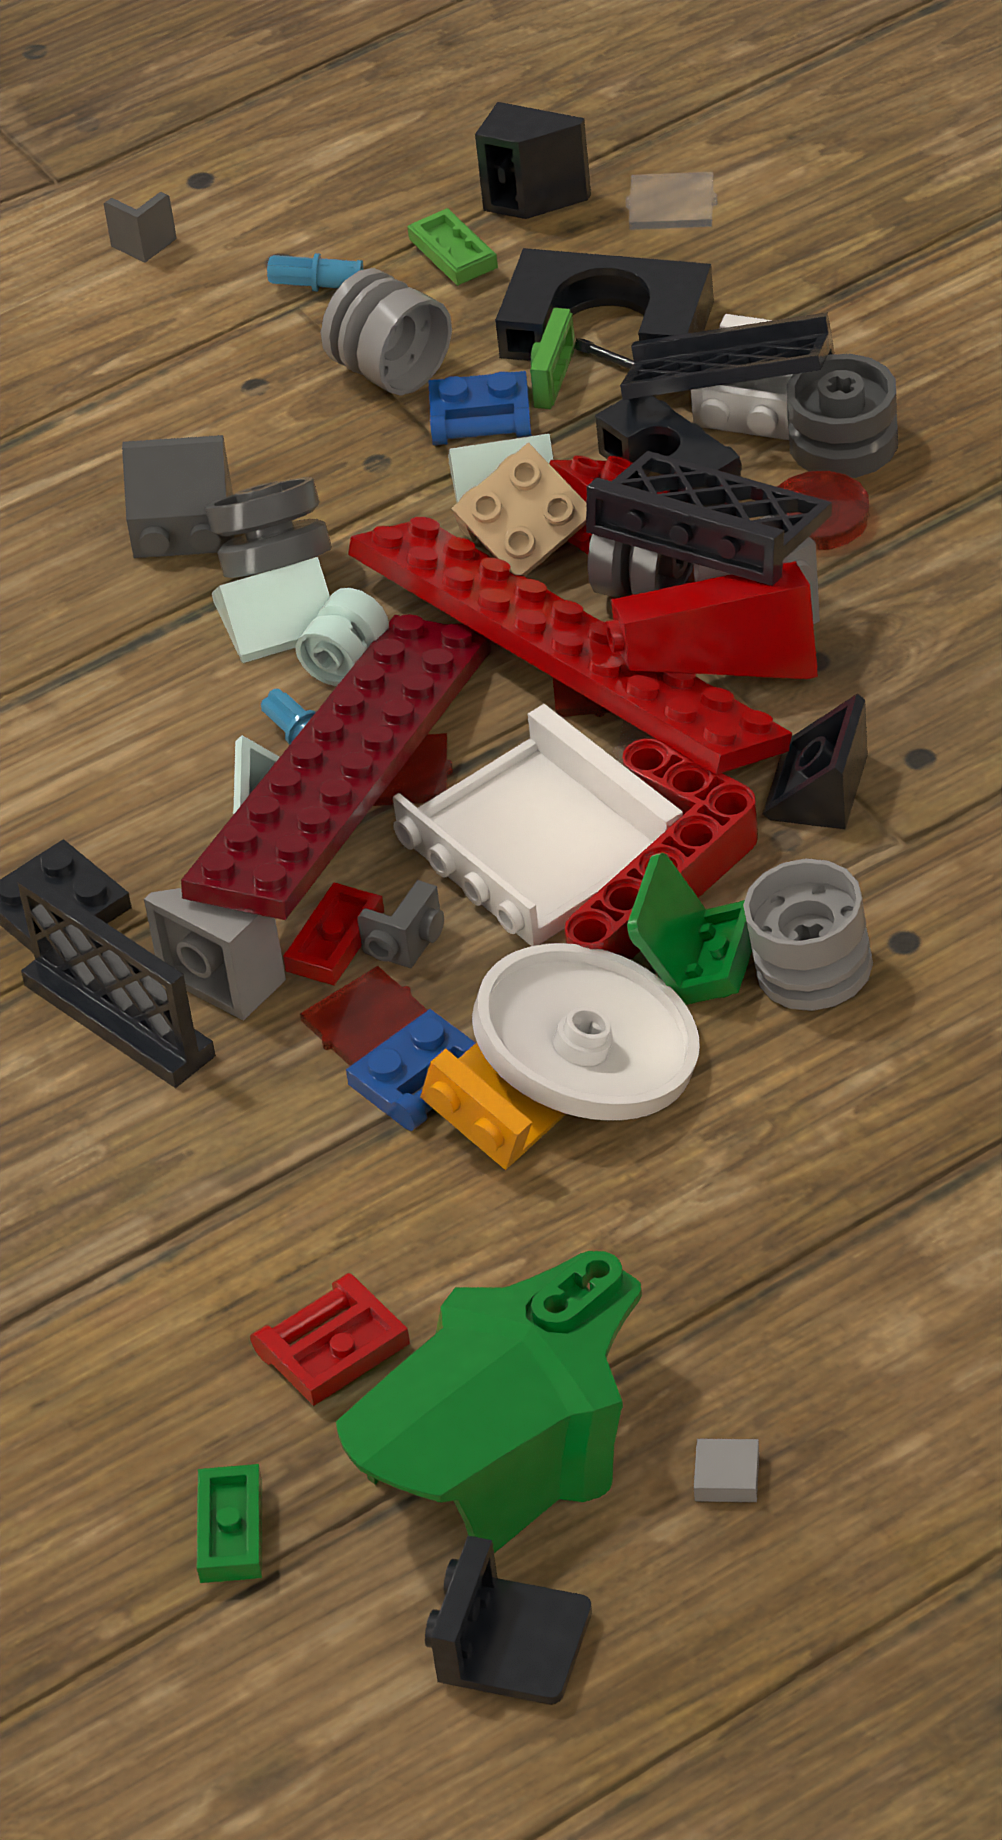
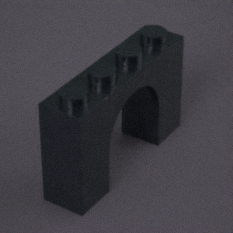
[495,248,714,361]

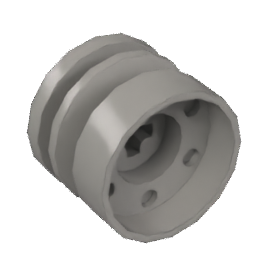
[321,268,452,395]
[743,859,873,1011]

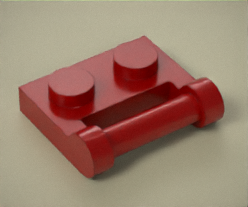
[250,1273,410,1406]

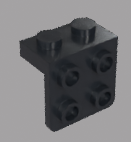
[425,1536,592,1705]

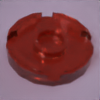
[777,471,870,550]

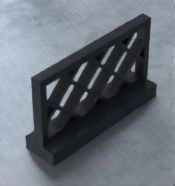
[620,312,835,400]
[586,451,832,586]
[17,873,216,1089]

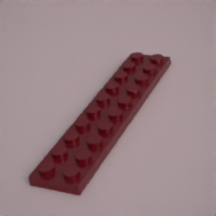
[181,614,491,921]

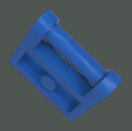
[428,371,532,446]
[346,1009,476,1131]

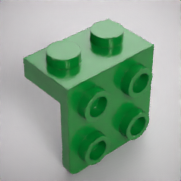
[627,853,752,1005]

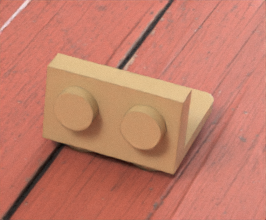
[451,442,586,576]

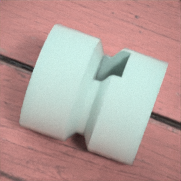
[295,588,389,686]

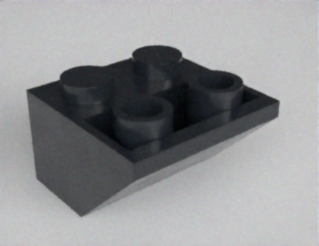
[475,102,591,219]

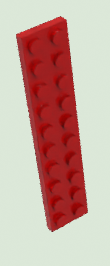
[348,517,792,775]

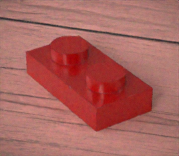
[283,882,385,986]

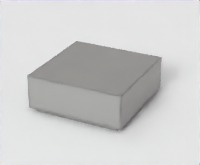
[694,1439,760,1502]

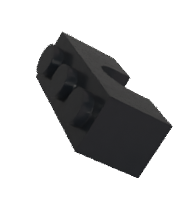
[595,396,742,507]

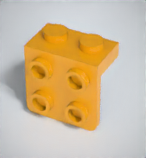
[420,1042,566,1170]

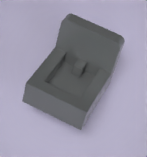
[357,880,444,968]

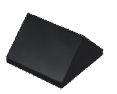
[762,693,868,830]

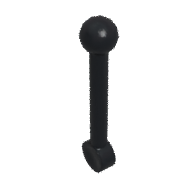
[574,338,634,369]

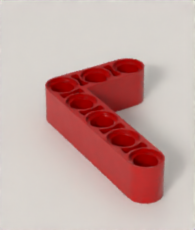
[564,739,758,960]

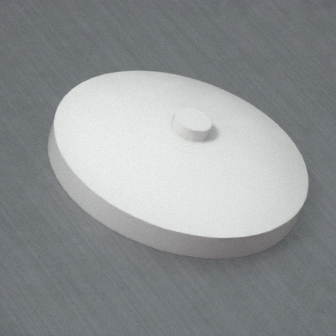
[472,943,700,1121]

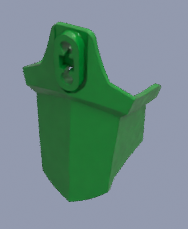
[336,1251,642,1554]

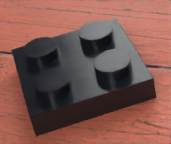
[0,839,132,954]

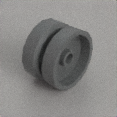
[787,354,898,479]
[205,477,332,578]
[587,534,694,598]

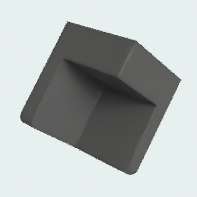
[104,192,177,263]

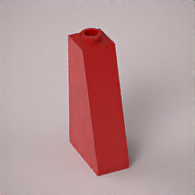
[606,561,818,679]

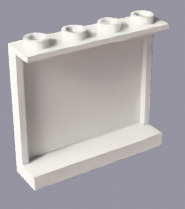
[393,704,683,946]

